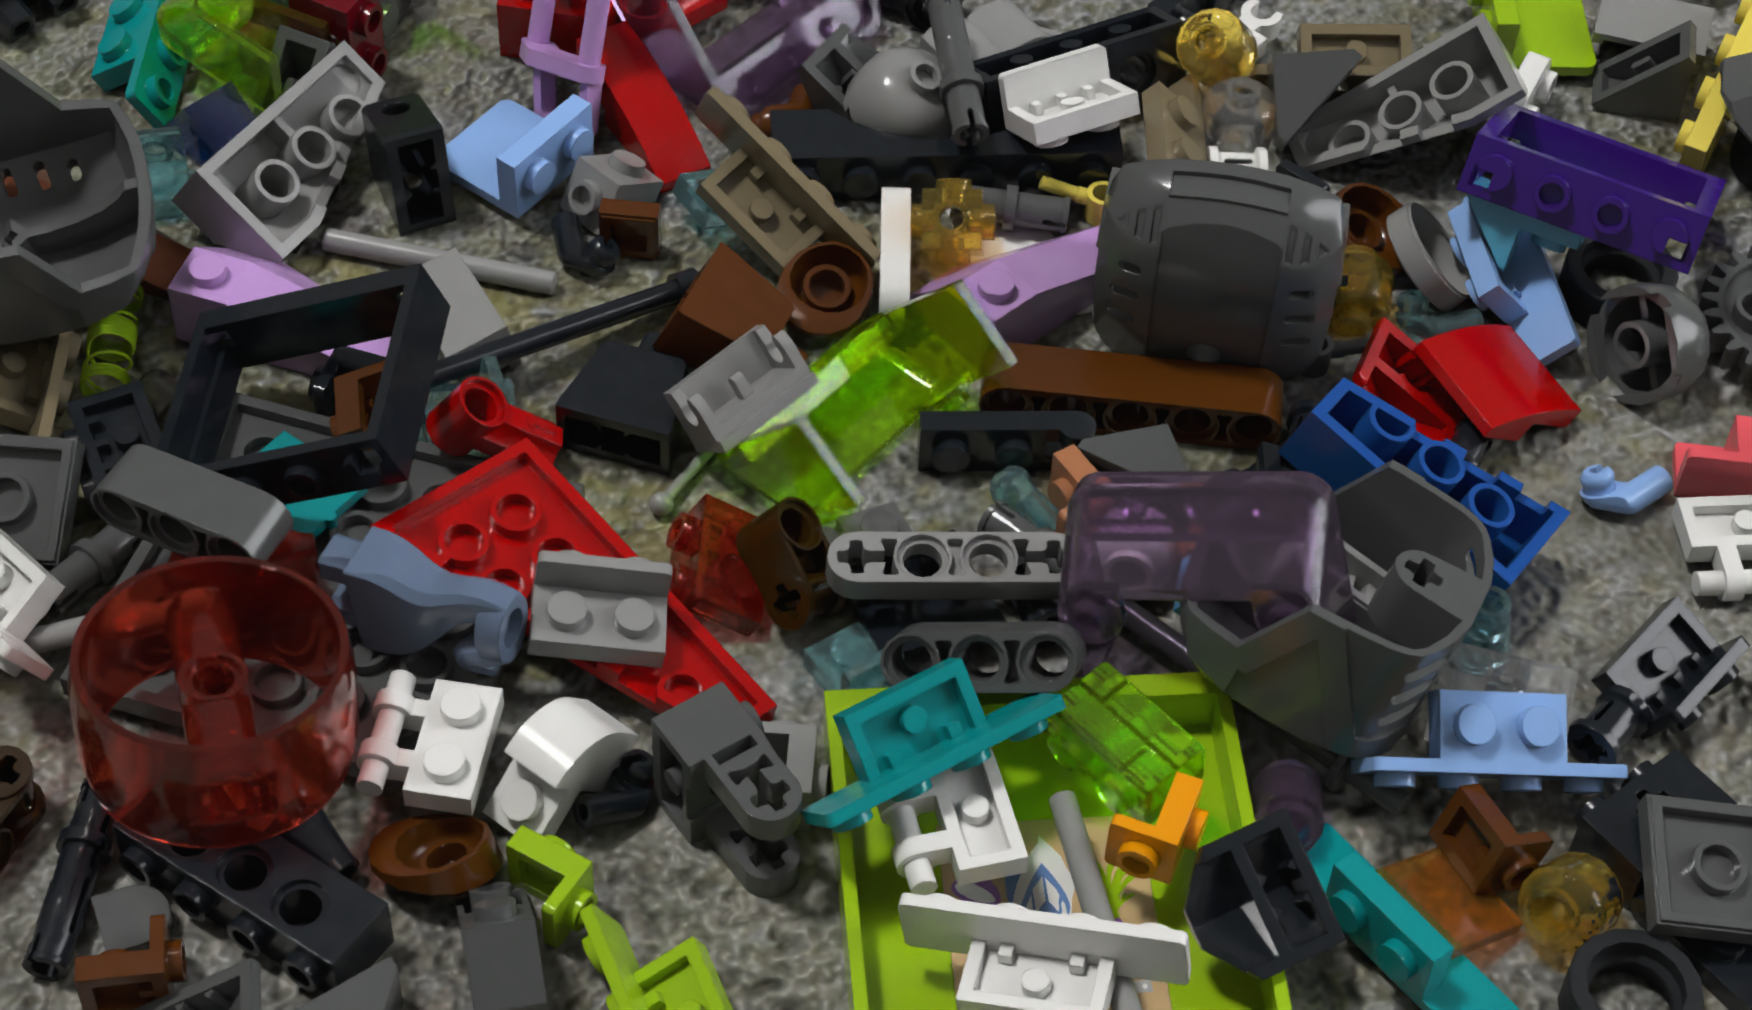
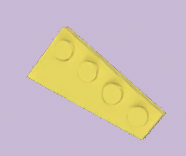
[1673,0,1752,172]

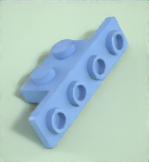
[1447,196,1581,366]
[1351,689,1628,794]

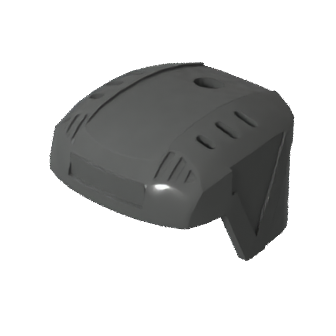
[0,59,156,345]
[1092,159,1350,381]
[1178,460,1494,760]

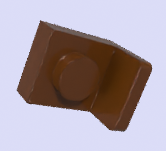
[1428,784,1554,894]
[74,914,187,1010]

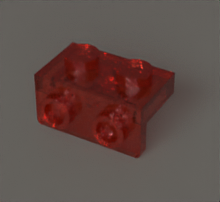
[666,494,764,637]

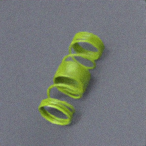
[79,285,144,397]

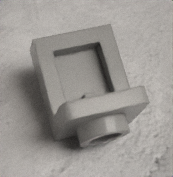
[560,150,664,235]
[762,719,829,832]

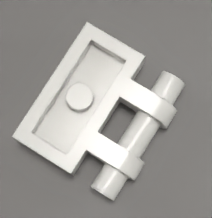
[1671,495,1752,602]
[355,670,504,816]
[877,747,1029,895]

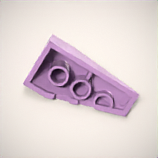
[910,225,1100,366]
[167,247,391,376]

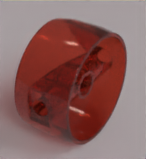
[67,556,359,849]

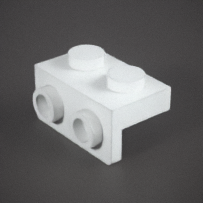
[998,44,1140,148]

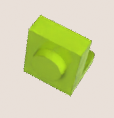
[506,825,598,949]

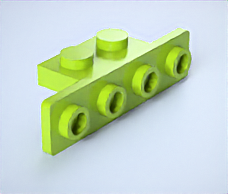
[579,903,733,1010]

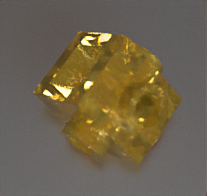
[911,178,996,265]

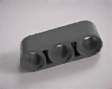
[90,444,294,579]
[880,621,1087,693]

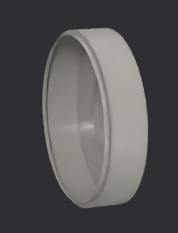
[1386,202,1470,311]

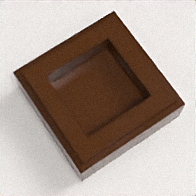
[598,198,662,260]

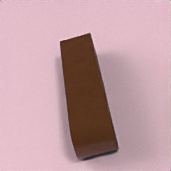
[979,342,1283,450]

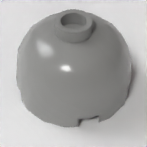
[843,46,952,139]

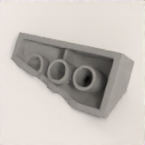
[1288,13,1528,172]

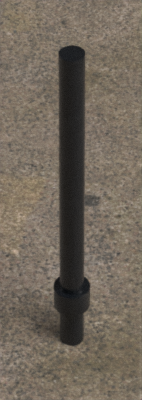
[430,267,699,389]

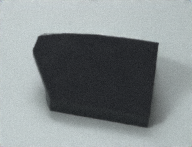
[1183,808,1346,981]

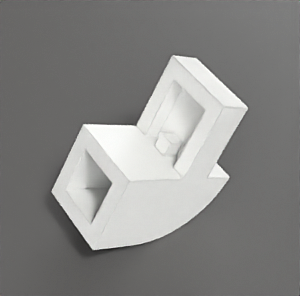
[482,697,639,836]

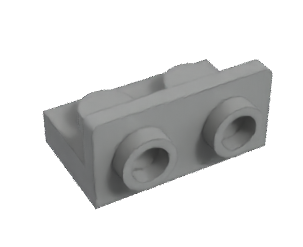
[527,550,673,668]

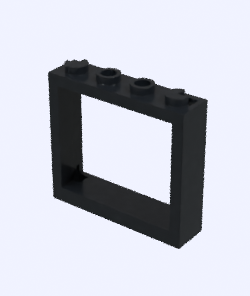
[157,263,450,505]

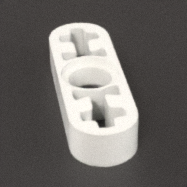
[878,187,911,327]

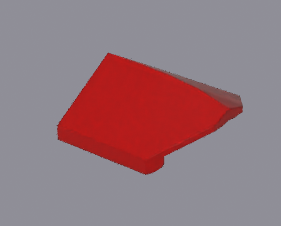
[1352,317,1465,441]

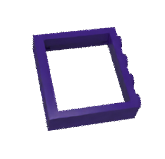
[1456,104,1727,275]

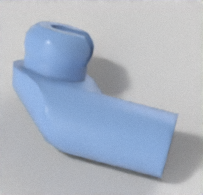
[1579,464,1673,515]

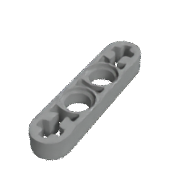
[825,531,1084,600]

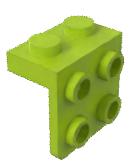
[1467,0,1596,76]

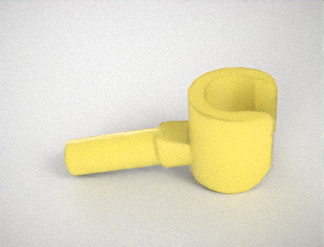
[1038,175,1109,226]

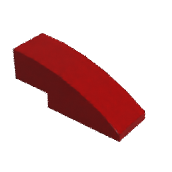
[576,20,711,194]

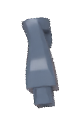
[318,526,528,677]

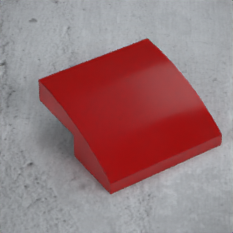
[1414,324,1582,441]

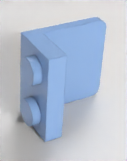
[445,94,594,219]

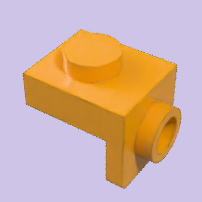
[1104,771,1210,885]

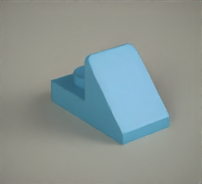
[1467,176,1586,272]

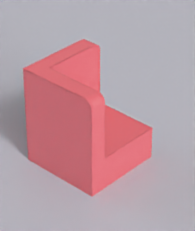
[1672,415,1752,497]

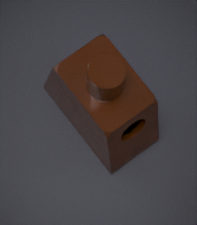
[652,242,809,370]

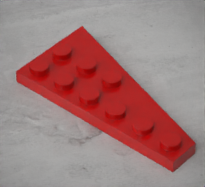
[370,438,777,722]

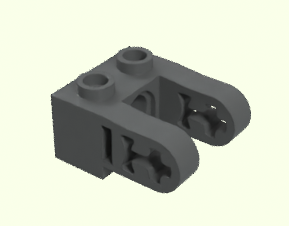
[651,681,802,898]

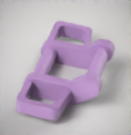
[519,0,611,136]

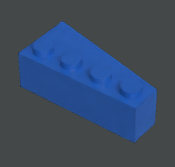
[1278,377,1571,623]

